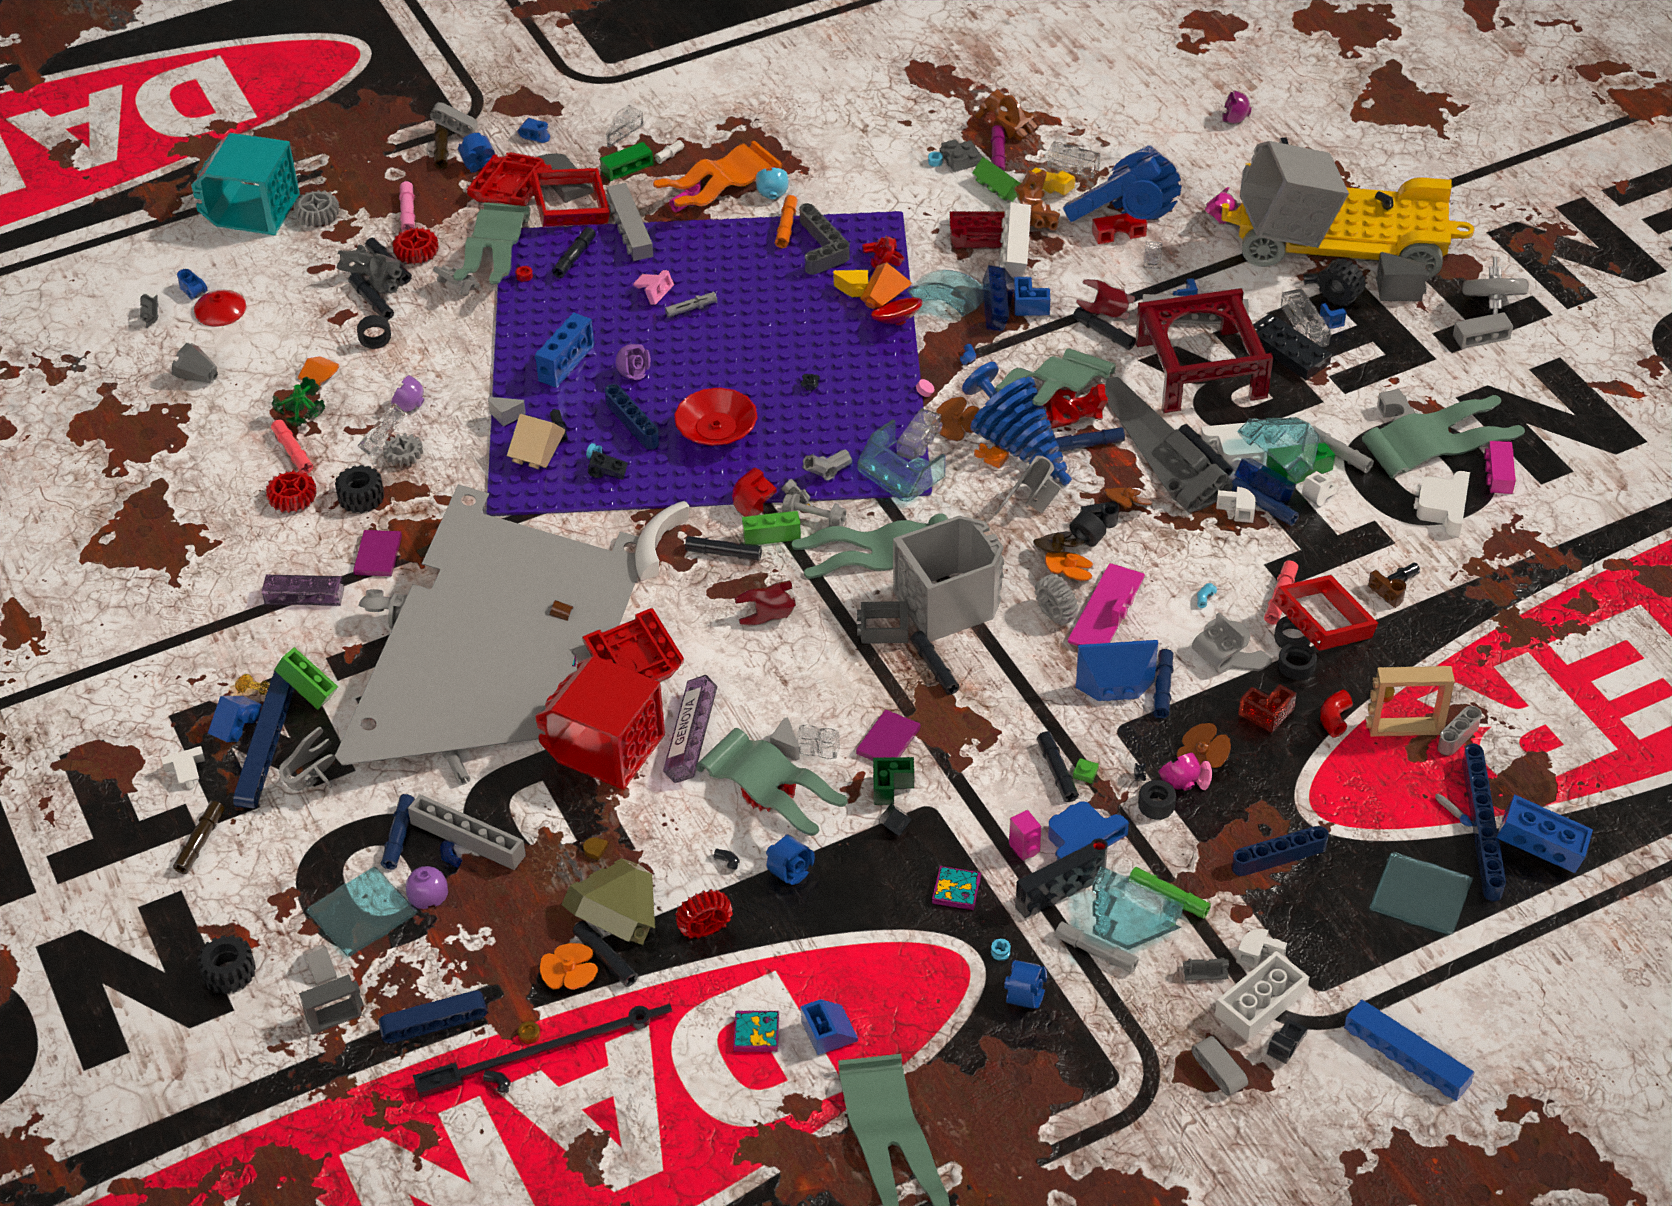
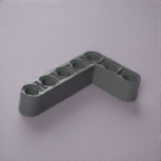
[799,203,850,275]

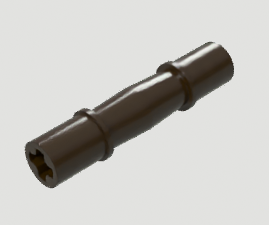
[434,123,449,169]
[173,801,225,874]

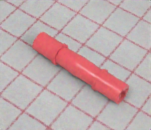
[271,420,313,474]
[1264,561,1298,625]

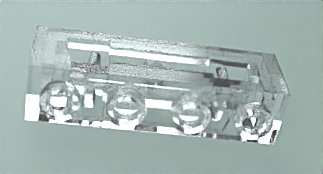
[1281,288,1332,347]

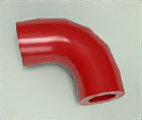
[1320,689,1353,738]

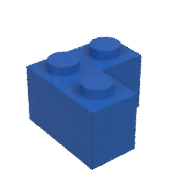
[1014,277,1051,316]
[208,696,262,742]

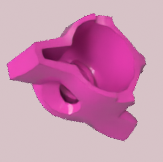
[1205,187,1239,224]

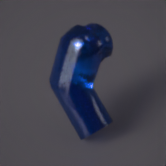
[440,840,462,868]

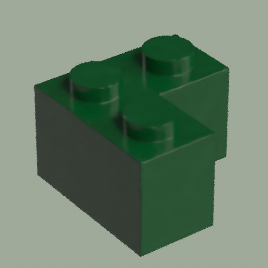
[873,757,914,805]

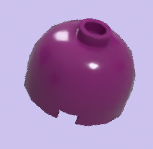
[1222,90,1252,124]

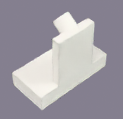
[161,746,205,789]

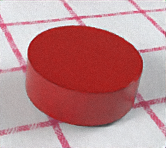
[515,266,533,282]

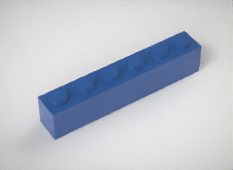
[1062,156,1161,223]
[1344,999,1474,1101]

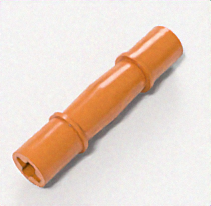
[775,195,798,248]

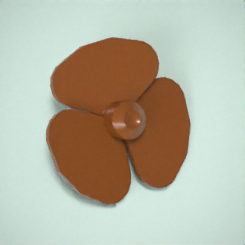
[934,397,979,441]
[1104,487,1153,509]
[1177,723,1231,768]

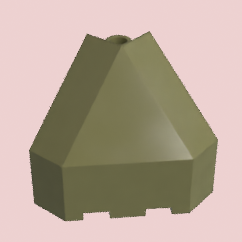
[561,858,655,945]

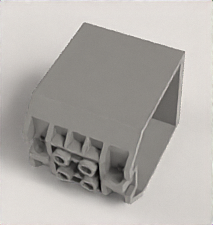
[1240,141,1349,248]
[893,515,1004,642]

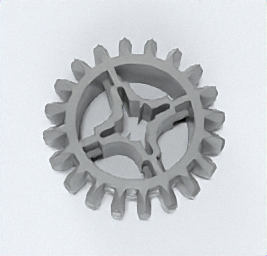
[294,190,339,228]
[1034,574,1079,626]

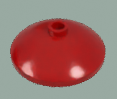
[194,289,246,327]
[871,297,923,325]

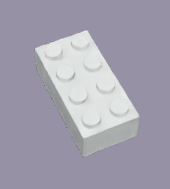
[999,203,1031,281]
[1215,951,1309,1042]

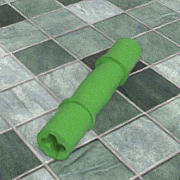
[1128,867,1211,919]

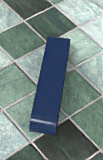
[605,384,659,449]
[1231,826,1329,876]
[378,990,488,1044]

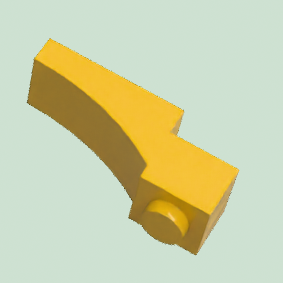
[1032,167,1075,195]

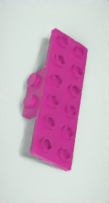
[1068,563,1145,646]

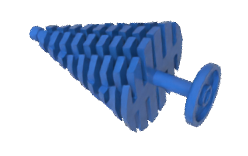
[1108,145,1182,220]
[961,361,1072,485]

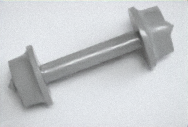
[782,493,846,527]

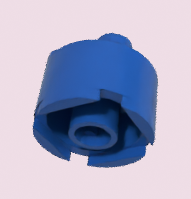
[458,133,495,173]
[766,834,815,885]
[1004,960,1047,1009]

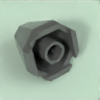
[172,343,218,383]

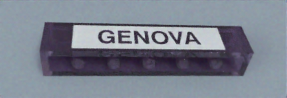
[663,674,718,783]

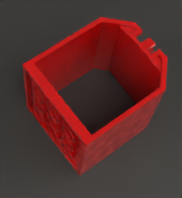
[535,655,665,790]

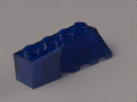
[982,265,1014,331]

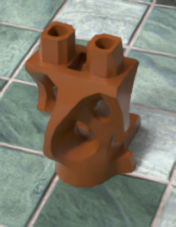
[975,89,1038,141]
[1014,170,1060,230]

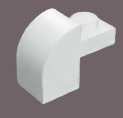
[1302,472,1338,506]
[1216,487,1255,523]
[1236,929,1287,968]

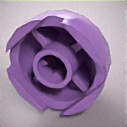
[616,344,651,380]
[391,375,425,412]
[406,866,448,909]

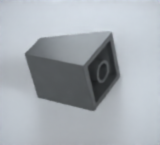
[1376,252,1429,301]

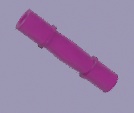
[991,125,1006,172]

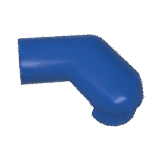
[960,344,976,365]

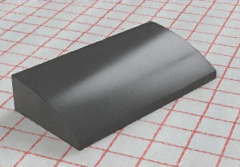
[537,153,594,203]

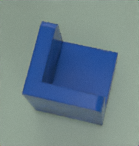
[1173,278,1198,296]
[1320,303,1346,330]

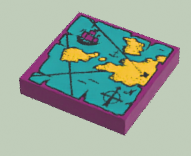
[932,866,981,910]
[734,1011,779,1052]

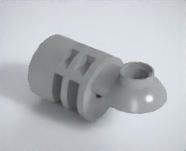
[358,589,407,630]

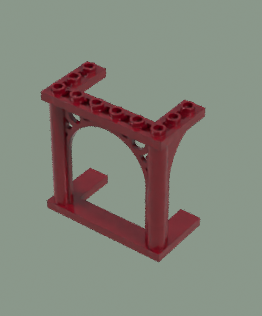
[1135,288,1273,413]

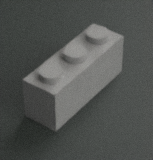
[1453,312,1513,349]

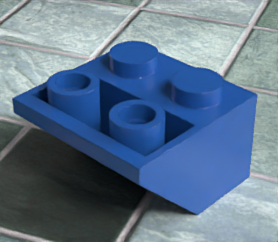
[800,999,858,1055]

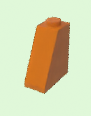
[860,262,912,309]

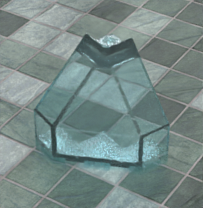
[1237,417,1320,482]
[1092,866,1184,950]

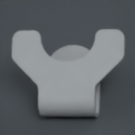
[995,456,1061,514]
[1192,613,1272,673]
[279,727,335,790]

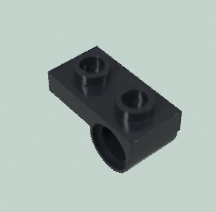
[588,450,628,480]
[1080,501,1119,528]
[1267,1018,1308,1064]

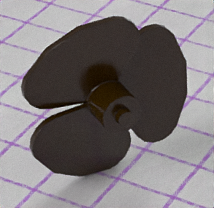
[1033,531,1084,553]

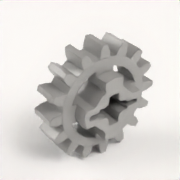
[383,433,423,467]

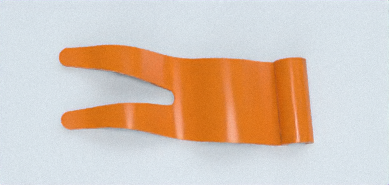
[653,141,782,207]

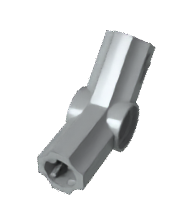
[803,449,852,480]

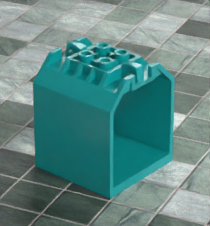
[191,133,300,236]

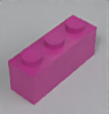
[1484,441,1516,494]

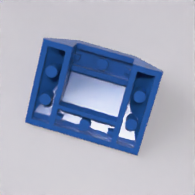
[1075,640,1158,701]

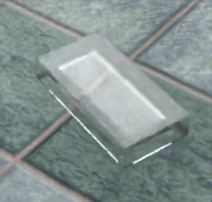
[1143,241,1163,269]

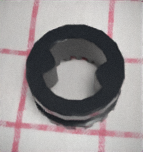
[1134,763,1146,781]

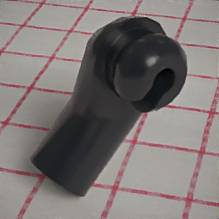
[714,848,740,870]
[483,1070,511,1093]

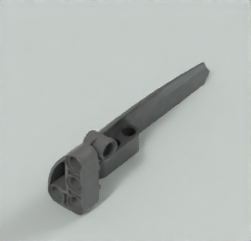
[1105,377,1233,512]

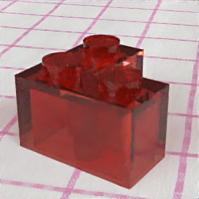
[1239,684,1297,733]

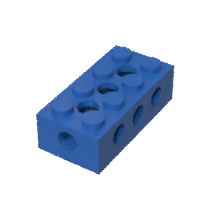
[535,313,594,388]
[1496,794,1593,873]

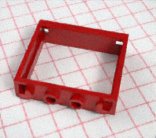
[531,168,610,227]
[1272,575,1378,651]

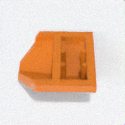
[298,356,339,386]

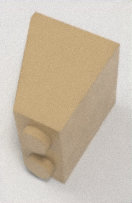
[507,414,565,470]

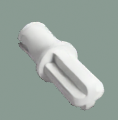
[655,140,684,164]

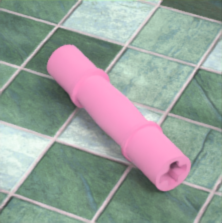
[399,181,415,232]

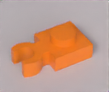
[974,443,1009,469]

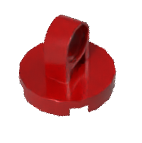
[871,235,904,268]

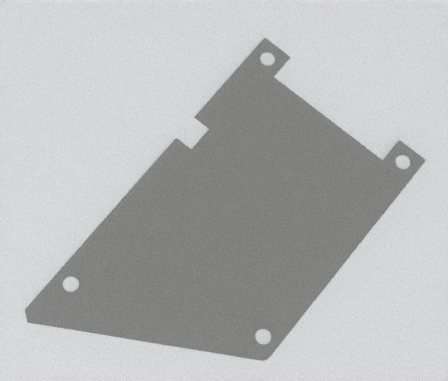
[335,484,639,765]

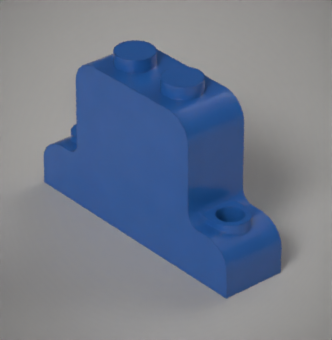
[1048,801,1129,860]

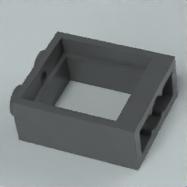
[857,601,908,644]
[299,974,364,1035]

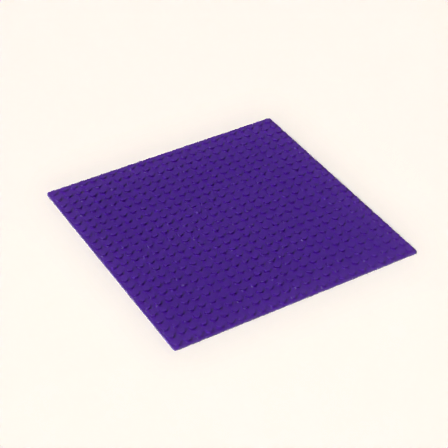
[487,211,932,516]

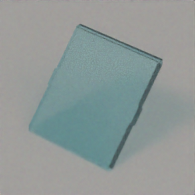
[1370,852,1472,935]
[306,867,418,957]

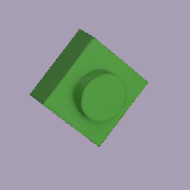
[1073,758,1099,784]

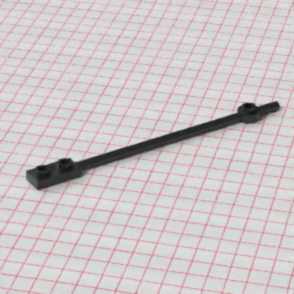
[413,1004,672,1098]

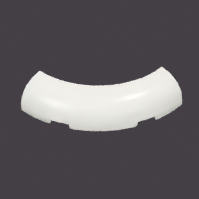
[635,501,689,581]

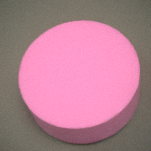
[916,379,934,397]

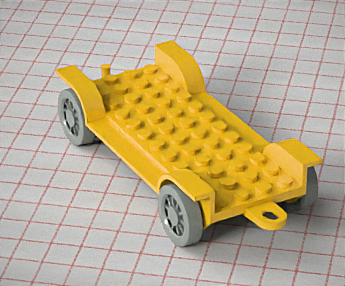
[1221,163,1474,278]

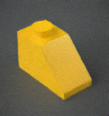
[833,270,868,297]

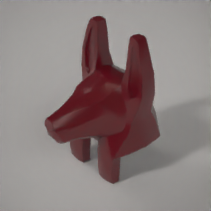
[1076,279,1135,320]
[735,580,796,625]

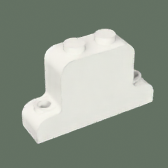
[1201,420,1275,468]
[1414,471,1470,537]

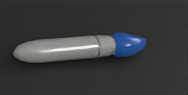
[1435,794,1473,827]

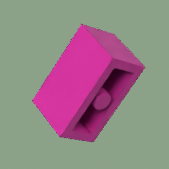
[1009,809,1041,861]

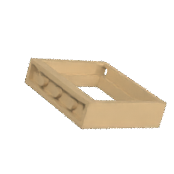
[1366,666,1455,736]

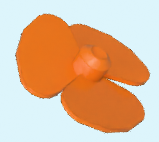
[1045,552,1093,581]
[540,943,598,989]

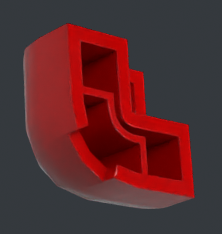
[732,468,777,517]

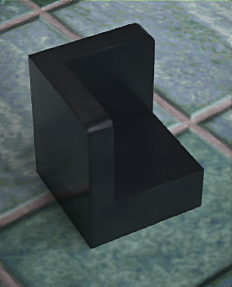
[879,803,912,836]

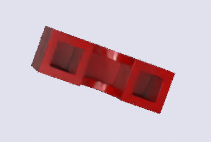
[1092,213,1147,244]

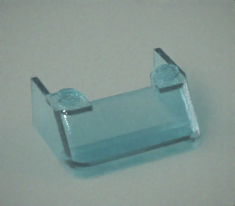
[858,419,946,502]

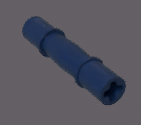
[1054,427,1125,452]
[1231,477,1299,526]
[1153,649,1174,718]
[381,794,415,870]

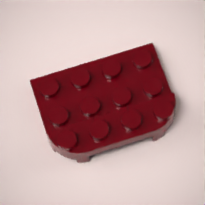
[950,211,1005,249]

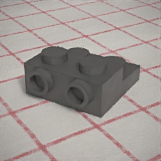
[939,139,983,172]

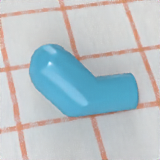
[1197,583,1217,608]

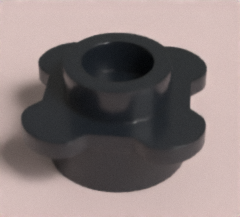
[801,374,820,390]

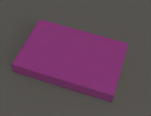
[353,530,402,576]
[856,709,921,761]

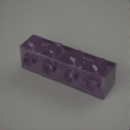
[262,574,344,606]

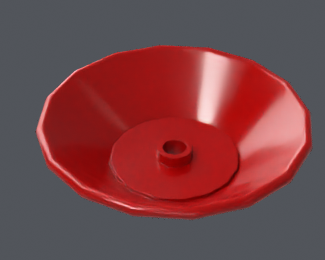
[674,387,758,446]

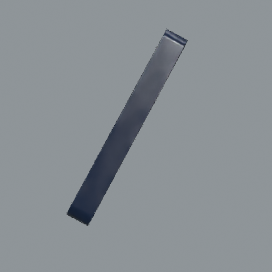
[234,671,294,809]
[1462,743,1506,901]

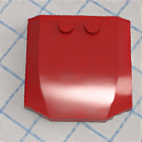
[466,152,552,206]
[583,608,684,682]

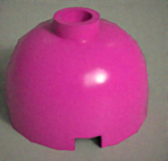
[1158,753,1200,791]

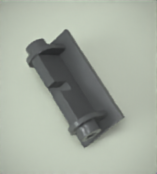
[140,294,159,328]
[1183,957,1229,980]

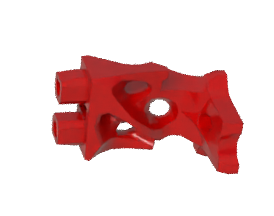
[1043,384,1108,429]

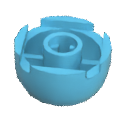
[756,168,789,199]

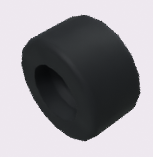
[1069,511,1106,547]
[1138,780,1176,820]

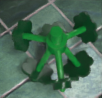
[272,377,326,426]

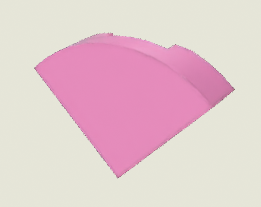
[1196,761,1212,790]

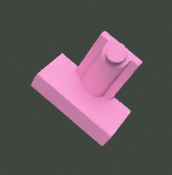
[633,270,674,305]

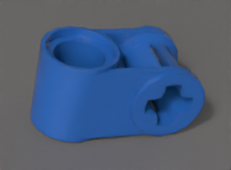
[518,118,550,143]
[177,269,208,300]

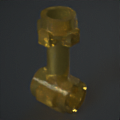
[235,674,270,695]

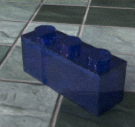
[1234,458,1297,501]

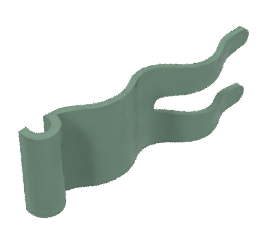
[453,202,530,284]
[995,348,1116,406]
[1362,395,1525,479]
[792,513,948,579]
[696,728,848,836]
[838,1054,950,1206]

